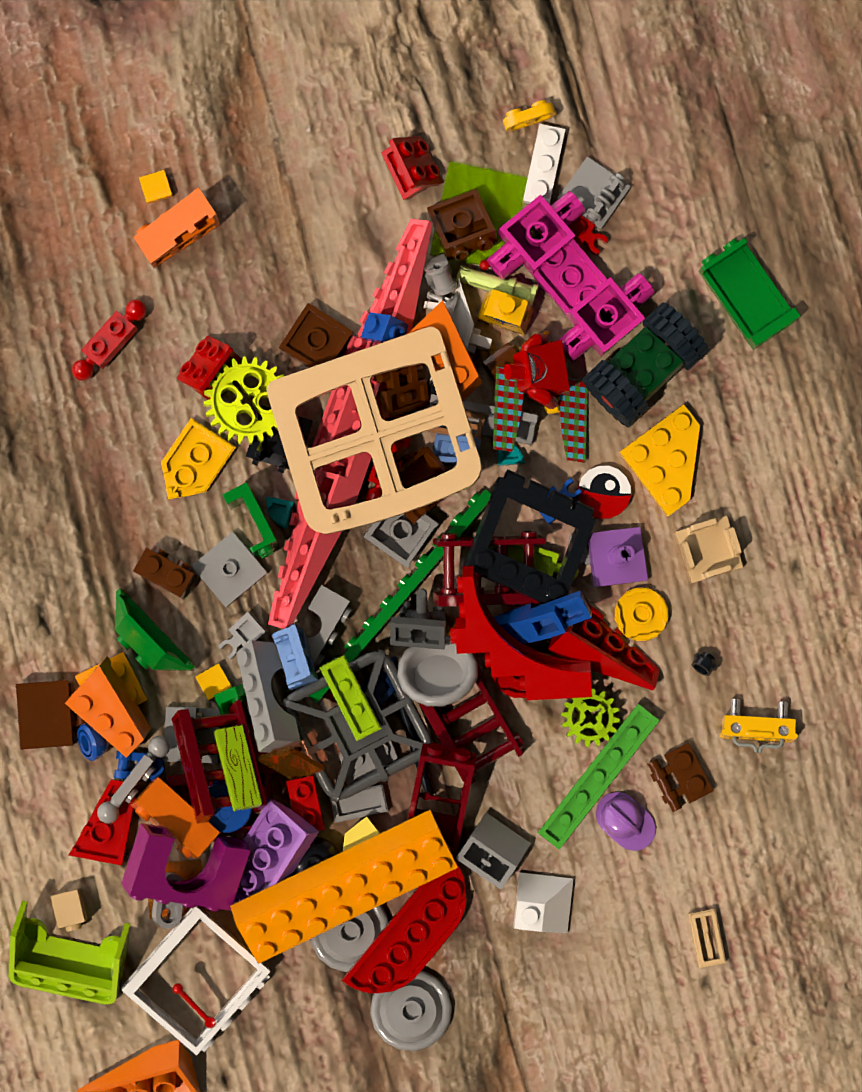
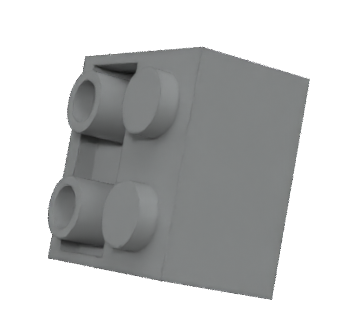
[455,813,531,890]

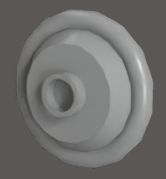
[397,636,478,706]
[310,905,389,972]
[370,970,452,1051]

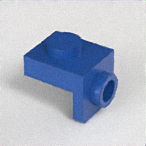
[361,312,408,343]

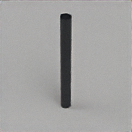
[393,692,436,795]

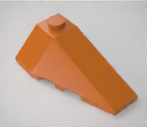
[77,1040,201,1092]

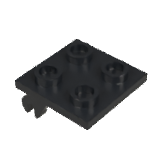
[246,405,313,474]

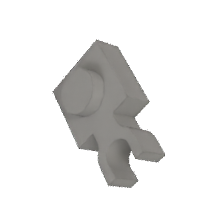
[218,611,268,659]

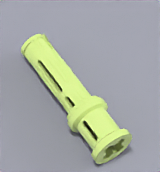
[456,265,539,307]

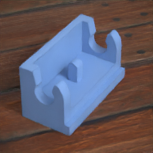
[272,624,318,690]

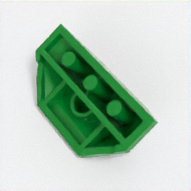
[115,588,197,671]

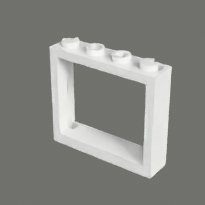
[122,905,270,1055]

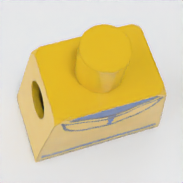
[477,289,533,336]

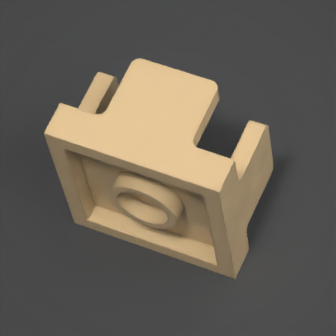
[675,516,743,584]

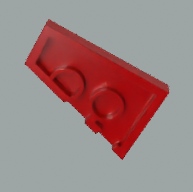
[68,779,139,866]

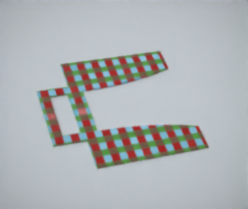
[493,347,588,463]

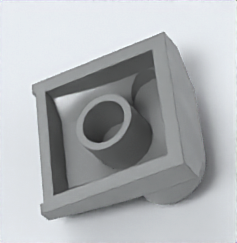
[363,514,439,568]

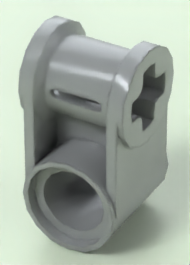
[423,253,458,296]

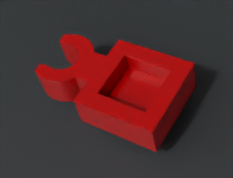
[568,215,608,255]

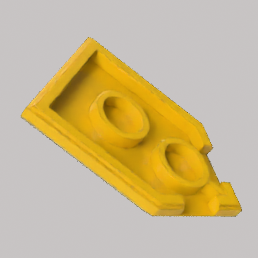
[161,418,236,500]

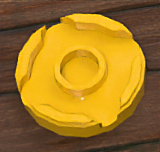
[614,588,668,641]

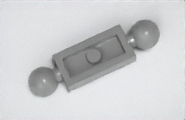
[97,736,170,824]

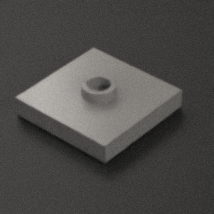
[191,531,268,608]

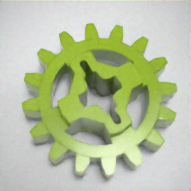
[560,688,620,747]

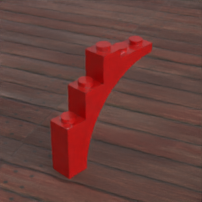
[450,566,592,701]

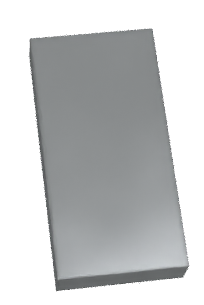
[329,784,388,823]

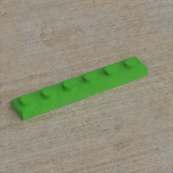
[537,704,660,850]

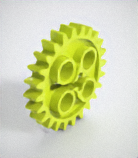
[204,356,284,445]

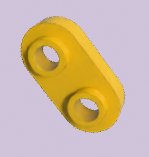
[503,100,556,132]

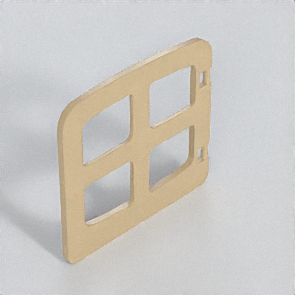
[267,327,482,534]

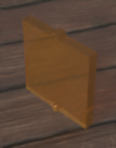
[258,746,324,780]

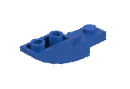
[494,590,592,644]

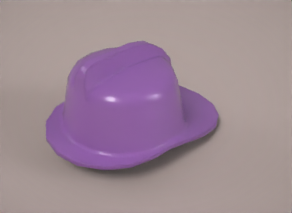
[596,792,656,851]

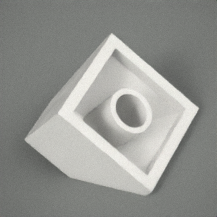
[513,872,573,933]

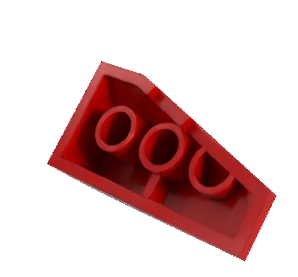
[548,603,660,691]

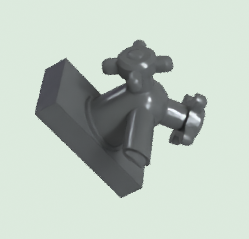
[390,588,447,650]

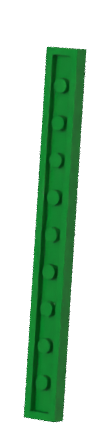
[309,489,491,704]

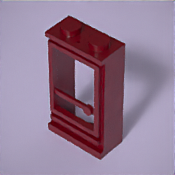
[408,743,477,853]

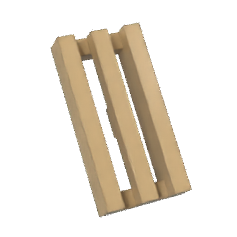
[688,908,726,968]

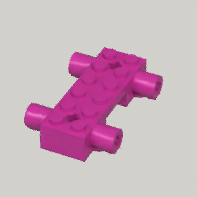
[486,191,655,362]

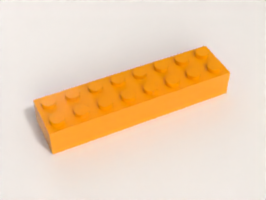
[230,810,458,964]

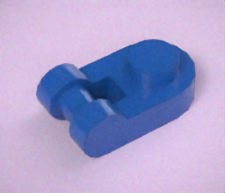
[114,751,165,781]

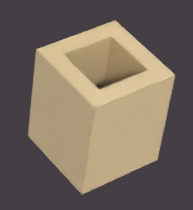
[51,888,88,932]

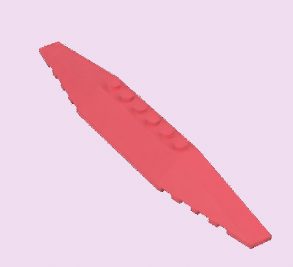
[268,219,432,629]

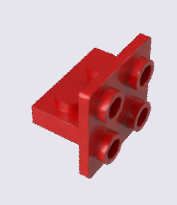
[381,136,443,200]
[177,336,242,400]

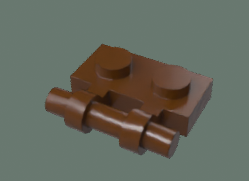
[375,364,430,418]
[648,743,713,812]

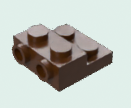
[427,189,498,261]

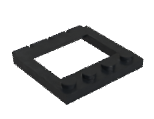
[463,469,596,604]

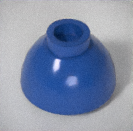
[77,724,110,761]

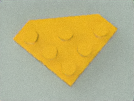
[619,404,700,517]

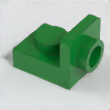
[214,684,247,715]

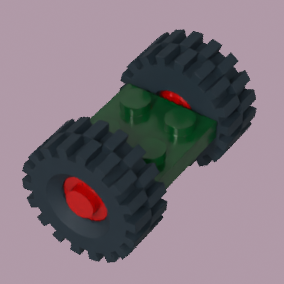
[582,302,709,428]

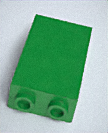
[698,238,800,350]

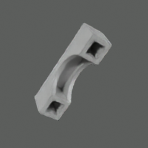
[236,640,301,754]

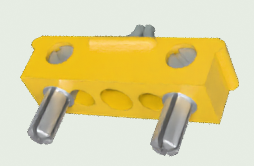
[719,699,798,753]

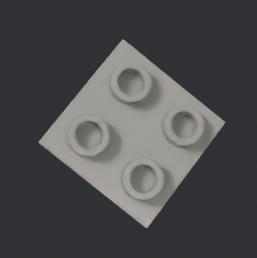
[557,156,631,230]

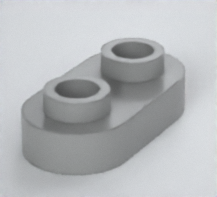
[152,872,184,929]

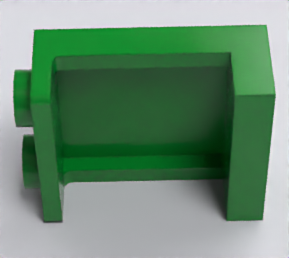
[222,482,279,559]

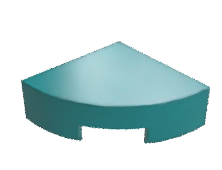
[496,445,525,466]
[266,496,294,529]

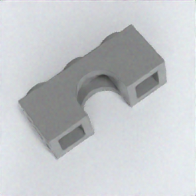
[306,585,352,670]

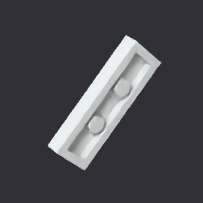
[523,124,565,204]

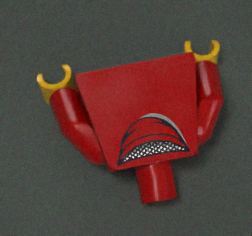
[503,331,570,414]

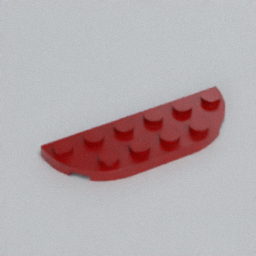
[341,861,466,993]

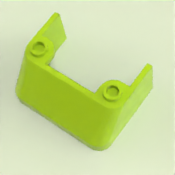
[9,900,130,1005]

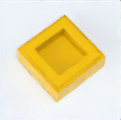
[139,170,173,205]
[195,663,232,700]

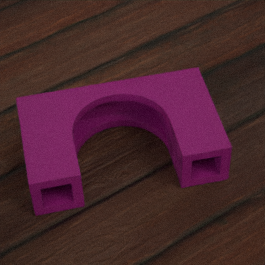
[121,823,251,911]

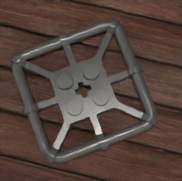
[282,649,432,802]

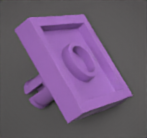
[587,527,648,588]

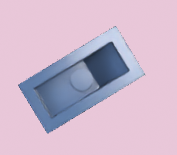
[433,435,481,466]

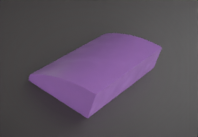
[234,799,319,903]

